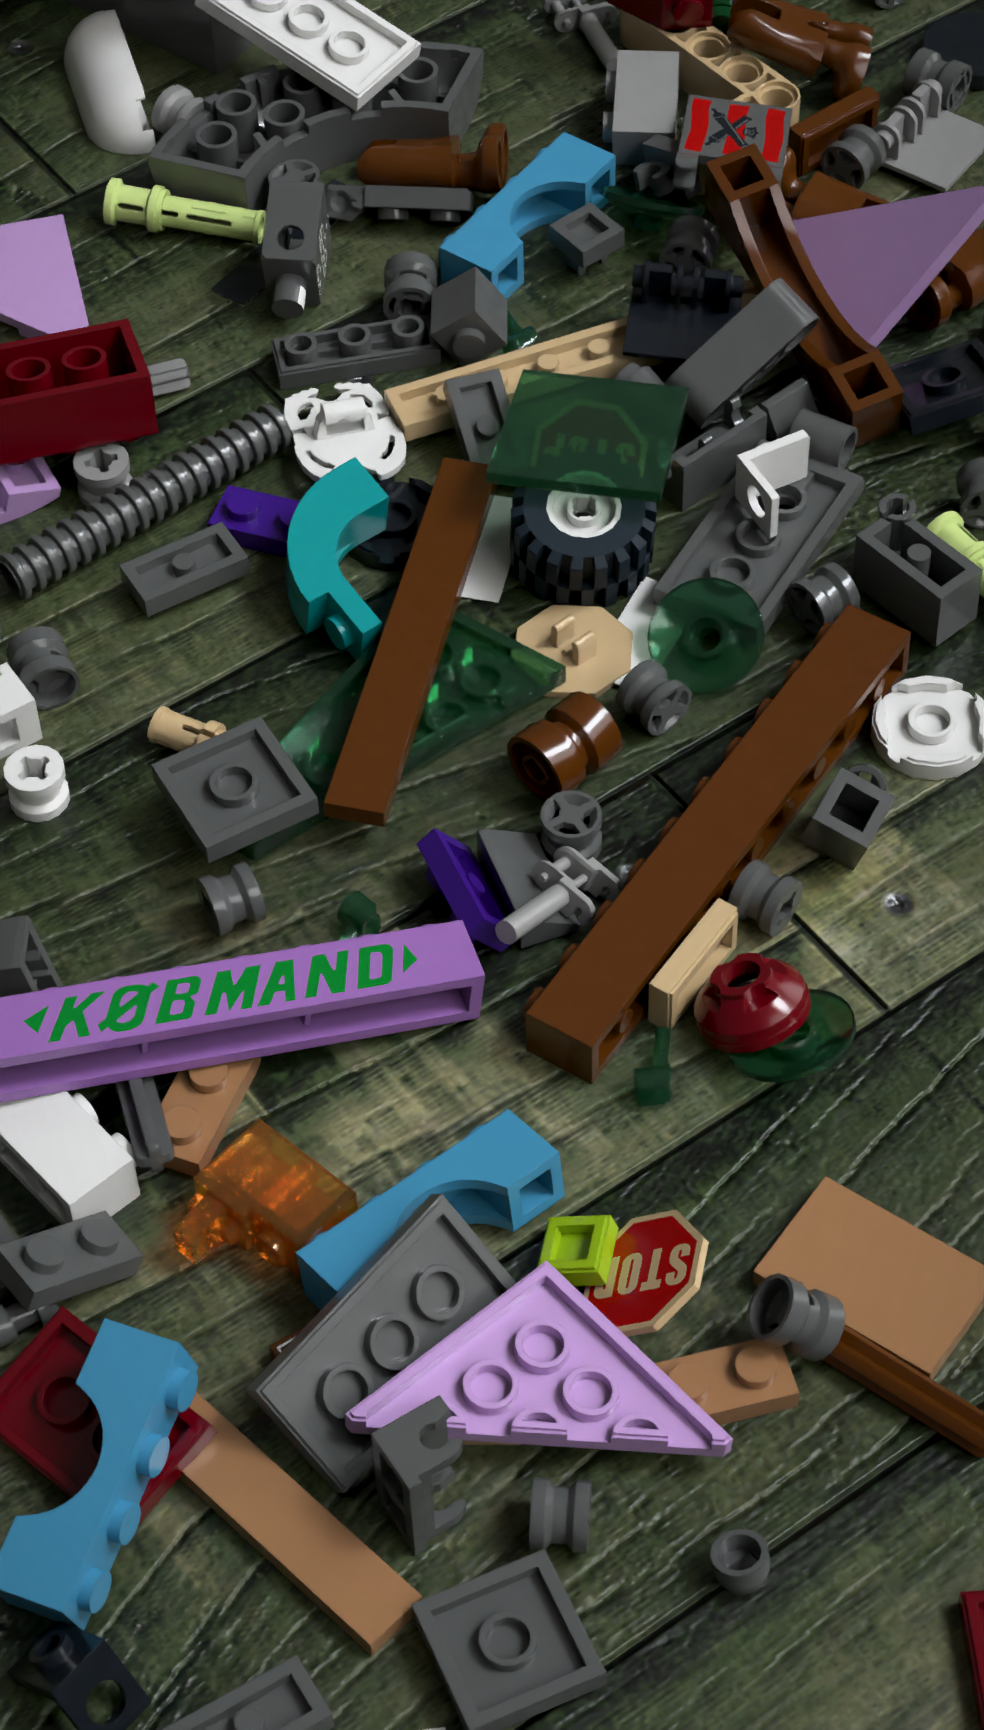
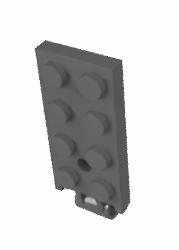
[653,409,865,645]

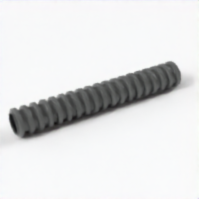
[0,403,291,600]

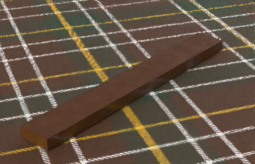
[324,457,499,827]

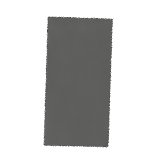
[246,1194,516,1493]

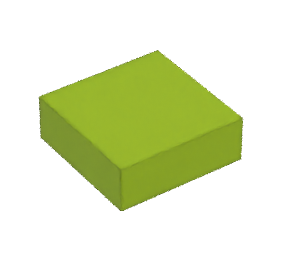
[537,1215,619,1286]

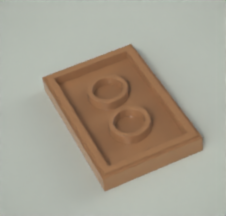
[752,1176,984,1380]

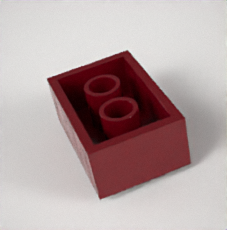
[0,318,159,465]

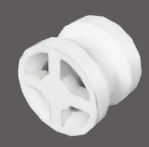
[3,745,70,822]

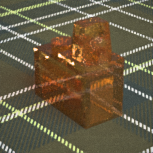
[173,1118,358,1278]

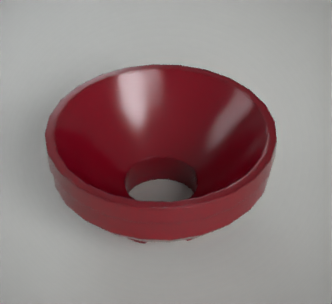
[694,953,812,1053]

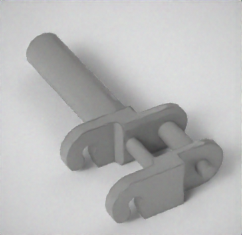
[542,0,618,71]
[495,846,624,945]

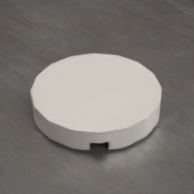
[870,675,984,780]

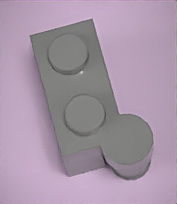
[603,50,680,166]

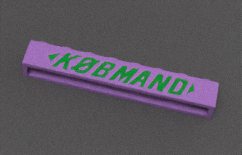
[0,920,485,1103]

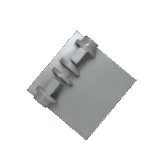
[873,79,984,192]

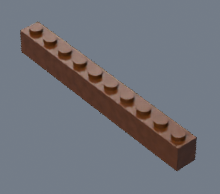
[522,604,911,1084]

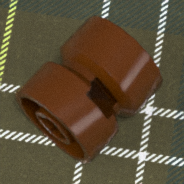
[507,691,623,801]

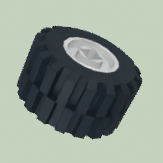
[510,451,657,607]

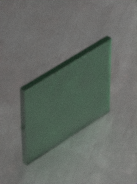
[486,369,690,503]

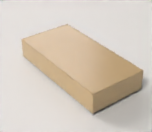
[648,898,738,1031]

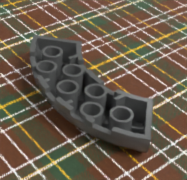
[147,41,484,222]

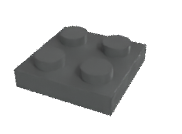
[151,716,319,864]
[411,1549,606,1730]

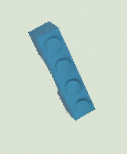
[438,132,616,299]
[296,1109,565,1311]
[0,1318,199,1631]

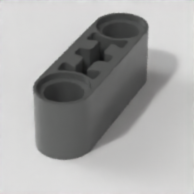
[663,278,820,429]

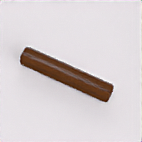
[823,1325,984,1458]

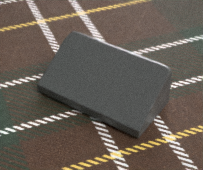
[477,829,580,949]

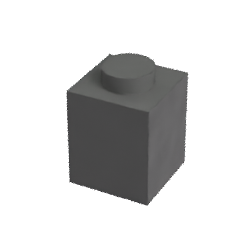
[431,266,507,367]
[799,767,896,870]

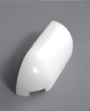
[64,9,156,155]

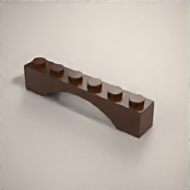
[705,143,904,447]

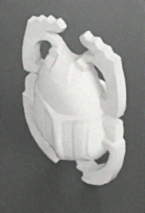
[284,382,406,482]

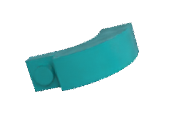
[285,457,389,665]

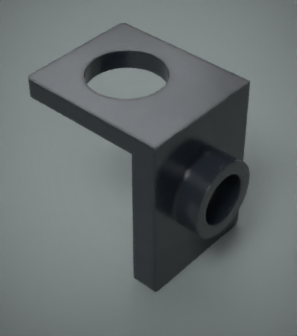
[7,1621,151,1730]

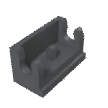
[644,396,767,512]
[371,1395,467,1556]

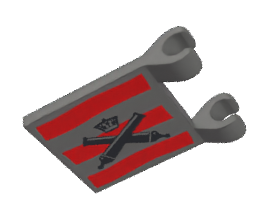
[672,94,792,191]

